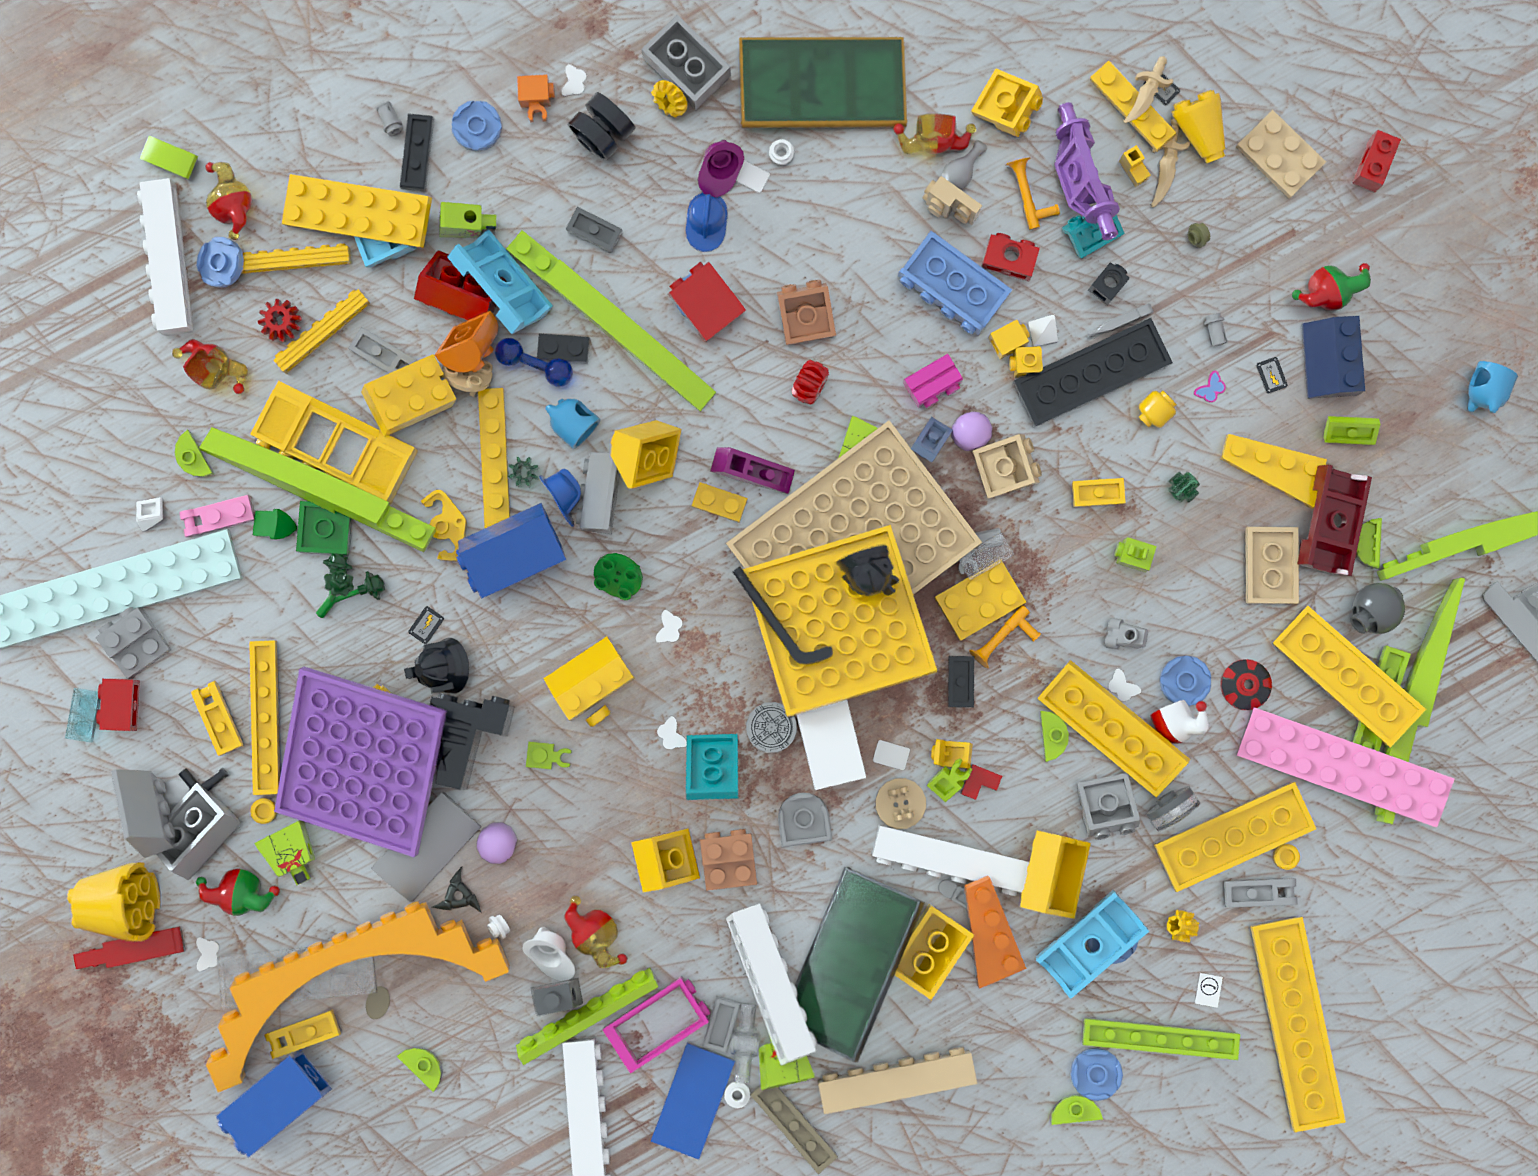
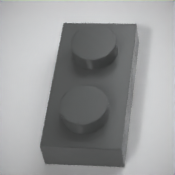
[566,206,622,253]

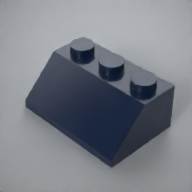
[1302,316,1365,399]

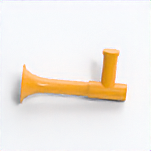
[1005,157,1060,230]
[969,605,1041,668]

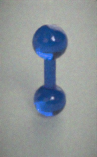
[495,338,573,387]

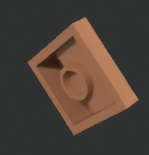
[777,280,836,345]
[700,829,757,891]

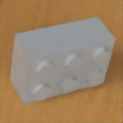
[641,15,731,110]

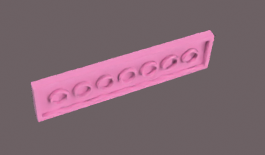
[1237,707,1455,827]

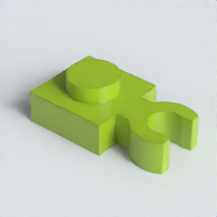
[526,741,572,769]
[927,758,972,803]

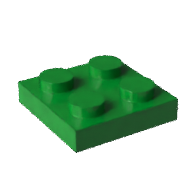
[296,501,351,555]

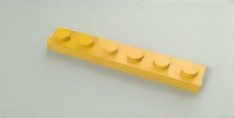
[478,388,510,528]
[249,640,280,795]

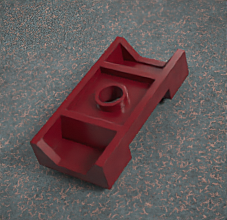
[1297,464,1372,576]

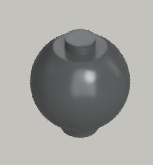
[1350,583,1405,634]

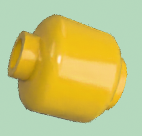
[1138,390,1177,428]

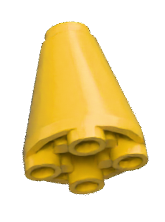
[1171,90,1225,163]

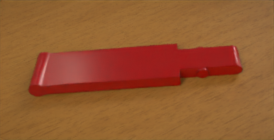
[73,926,184,969]

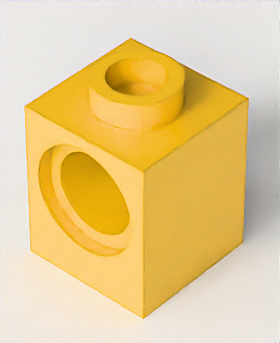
[988,320,1030,360]

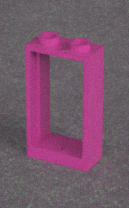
[602,976,711,1074]

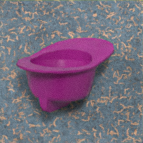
[698,139,745,197]

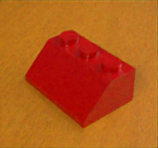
[414,250,506,320]

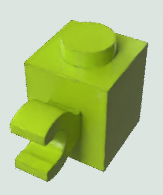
[1114,537,1157,573]

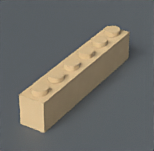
[818,1047,977,1114]

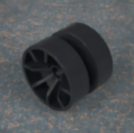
[567,92,636,161]

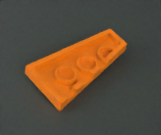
[964,876,1026,989]

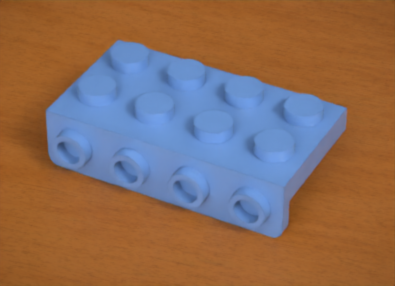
[898,231,1012,335]

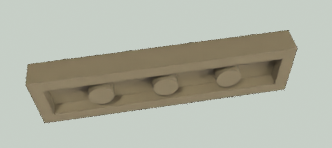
[750,1085,838,1175]

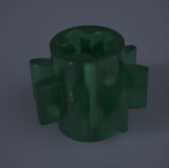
[508,457,539,488]
[1168,472,1200,503]

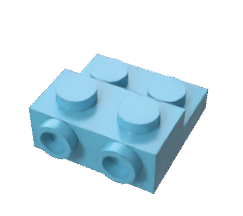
[354,237,417,268]

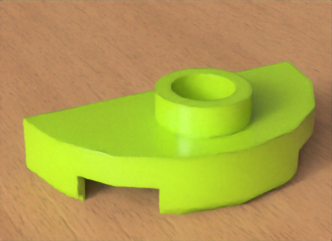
[174,430,214,477]
[1356,518,1382,569]
[1040,711,1069,762]
[396,1048,441,1092]
[1051,1095,1103,1125]

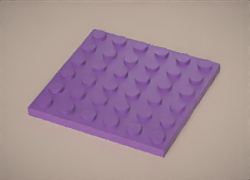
[274,666,446,857]

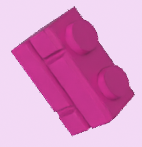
[903,354,963,408]

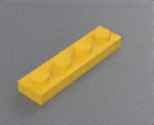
[1090,61,1176,151]

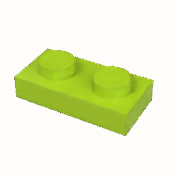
[1323,416,1381,445]

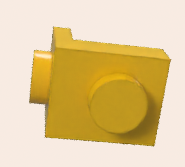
[1009,346,1043,378]
[931,739,973,769]

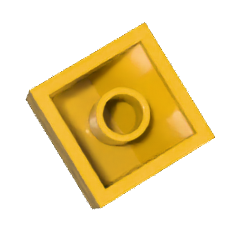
[631,828,700,893]

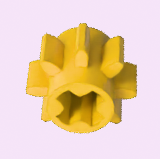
[1167,910,1199,943]

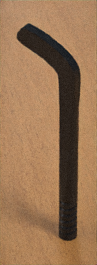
[732,567,833,665]

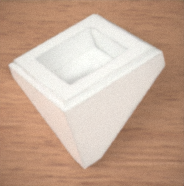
[1028,315,1058,347]
[137,497,163,531]

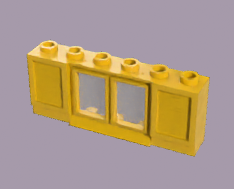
[250,381,418,505]

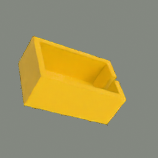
[361,354,456,437]
[1020,831,1091,919]

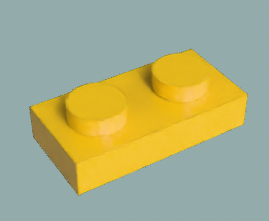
[1072,478,1126,507]
[691,482,748,523]

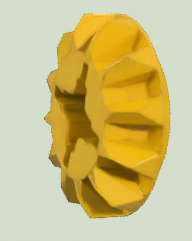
[651,80,687,118]

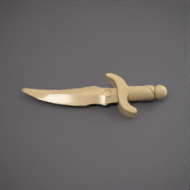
[1123,56,1173,123]
[1151,118,1191,207]

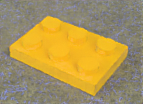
[934,558,1026,641]

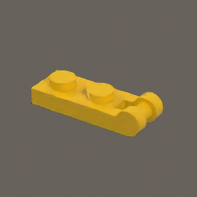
[191,680,244,756]
[264,1010,341,1059]

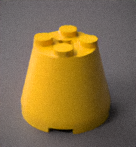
[67,862,160,941]

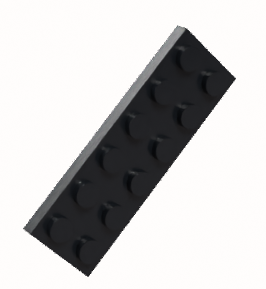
[1013,318,1173,428]

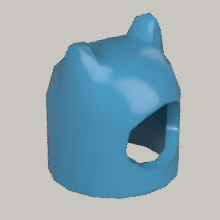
[1468,361,1518,413]
[545,399,601,449]

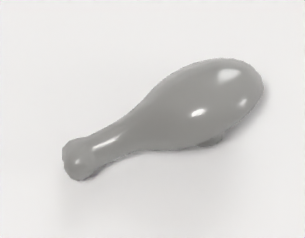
[941,140,987,190]

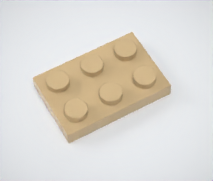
[1236,110,1326,199]
[1245,527,1299,604]

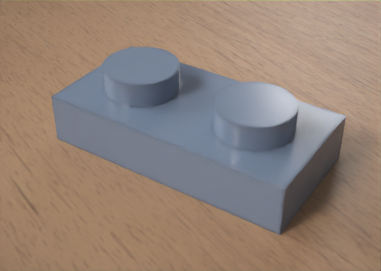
[911,417,953,462]

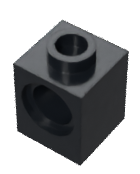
[1088,262,1130,306]

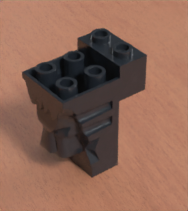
[430,693,515,790]

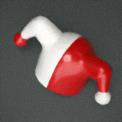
[1150,700,1209,744]

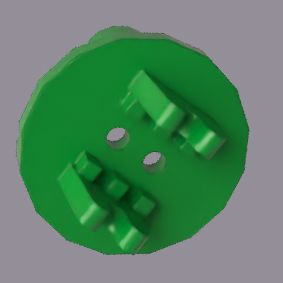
[593,553,643,600]

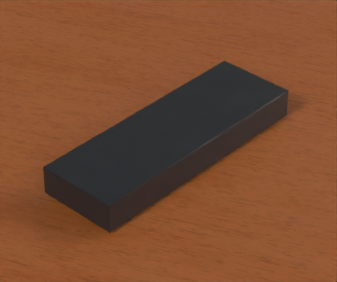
[400,113,434,192]

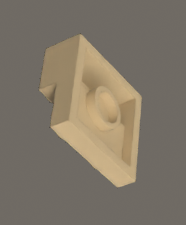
[922,176,982,225]
[973,434,1042,499]

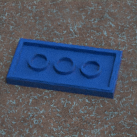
[651,1042,735,1160]

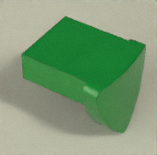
[252,509,297,540]

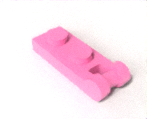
[179,495,255,538]

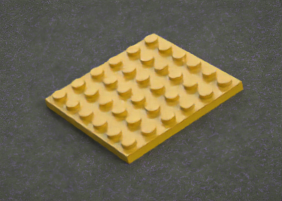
[743,525,937,717]

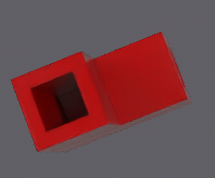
[960,764,1002,800]

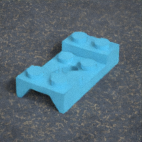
[447,230,553,334]
[1036,889,1149,999]

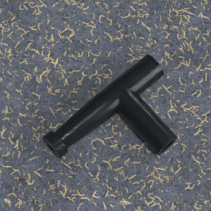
[178,768,229,792]

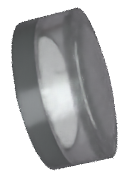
[1146,786,1201,831]

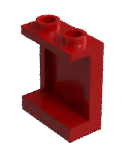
[668,262,746,342]

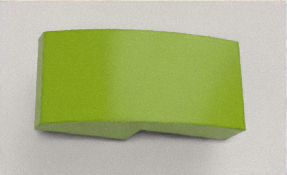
[140,136,198,179]

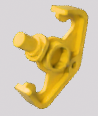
[421,490,467,562]

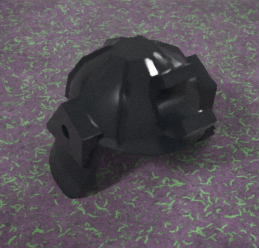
[835,544,899,596]
[404,638,469,694]

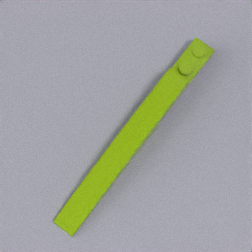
[506,230,716,412]
[199,427,436,552]
[1377,511,1538,581]
[1375,577,1465,824]

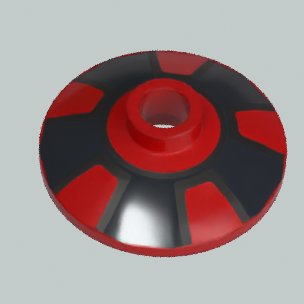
[1221,659,1272,710]

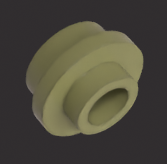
[1187,223,1211,248]

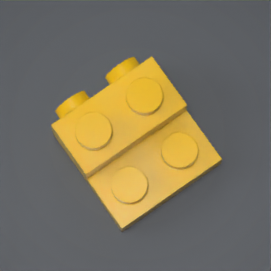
[971,69,1043,137]

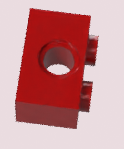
[1352,130,1401,192]
[981,233,1040,282]

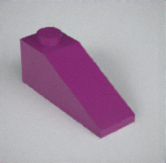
[710,447,795,494]

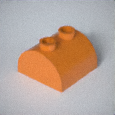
[435,311,499,373]

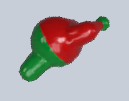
[1292,263,1371,311]
[196,869,280,916]

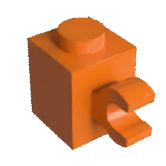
[517,74,555,122]

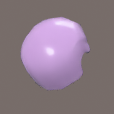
[951,412,992,451]
[477,822,517,864]

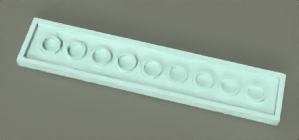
[0,529,243,649]

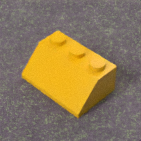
[610,420,682,489]
[543,636,635,721]
[895,904,974,1000]

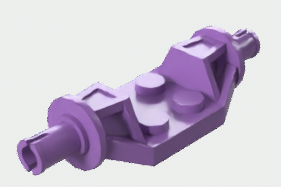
[1054,102,1120,240]

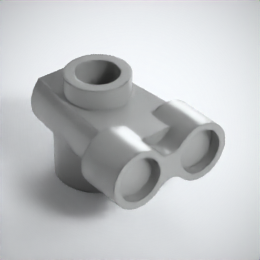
[1105,618,1148,649]

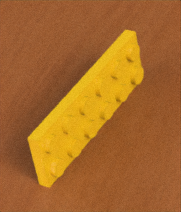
[281,174,432,248]
[1273,606,1426,748]
[1037,660,1190,798]
[1154,782,1317,892]

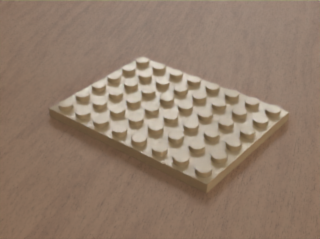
[726,420,982,594]

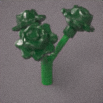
[316,553,385,618]

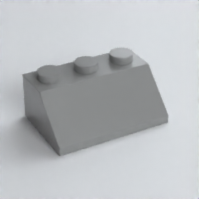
[576,453,620,535]
[111,769,175,858]
[156,783,241,880]

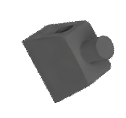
[530,978,583,1016]

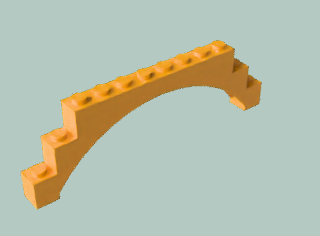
[206,901,510,1093]

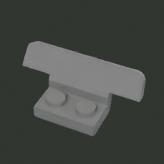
[1483,581,1538,663]

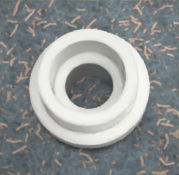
[769,139,794,165]
[487,914,510,940]
[724,1081,750,1108]

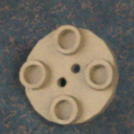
[442,361,493,397]
[875,778,926,829]

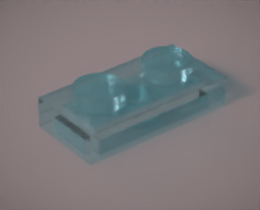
[65,688,101,742]

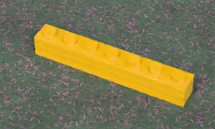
[241,243,352,274]
[273,289,371,374]

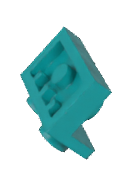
[1062,206,1125,258]

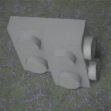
[95,607,171,679]
[1077,773,1140,840]

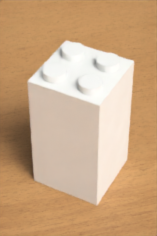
[796,700,866,790]

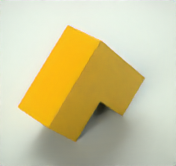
[1119,145,1151,187]

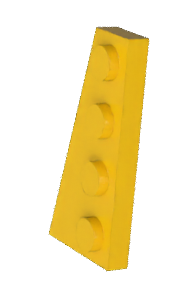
[1221,434,1327,509]

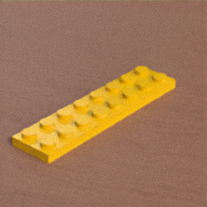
[1250,916,1346,1132]

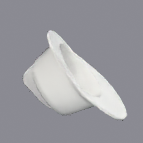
[522,927,575,981]

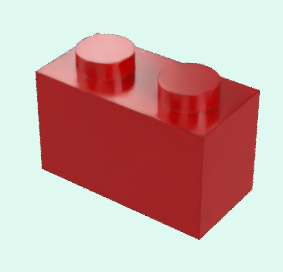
[96,678,140,731]

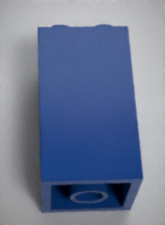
[456,503,566,599]
[216,1049,332,1158]

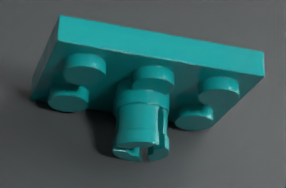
[686,734,738,800]

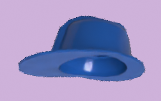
[686,193,728,252]
[539,469,581,527]

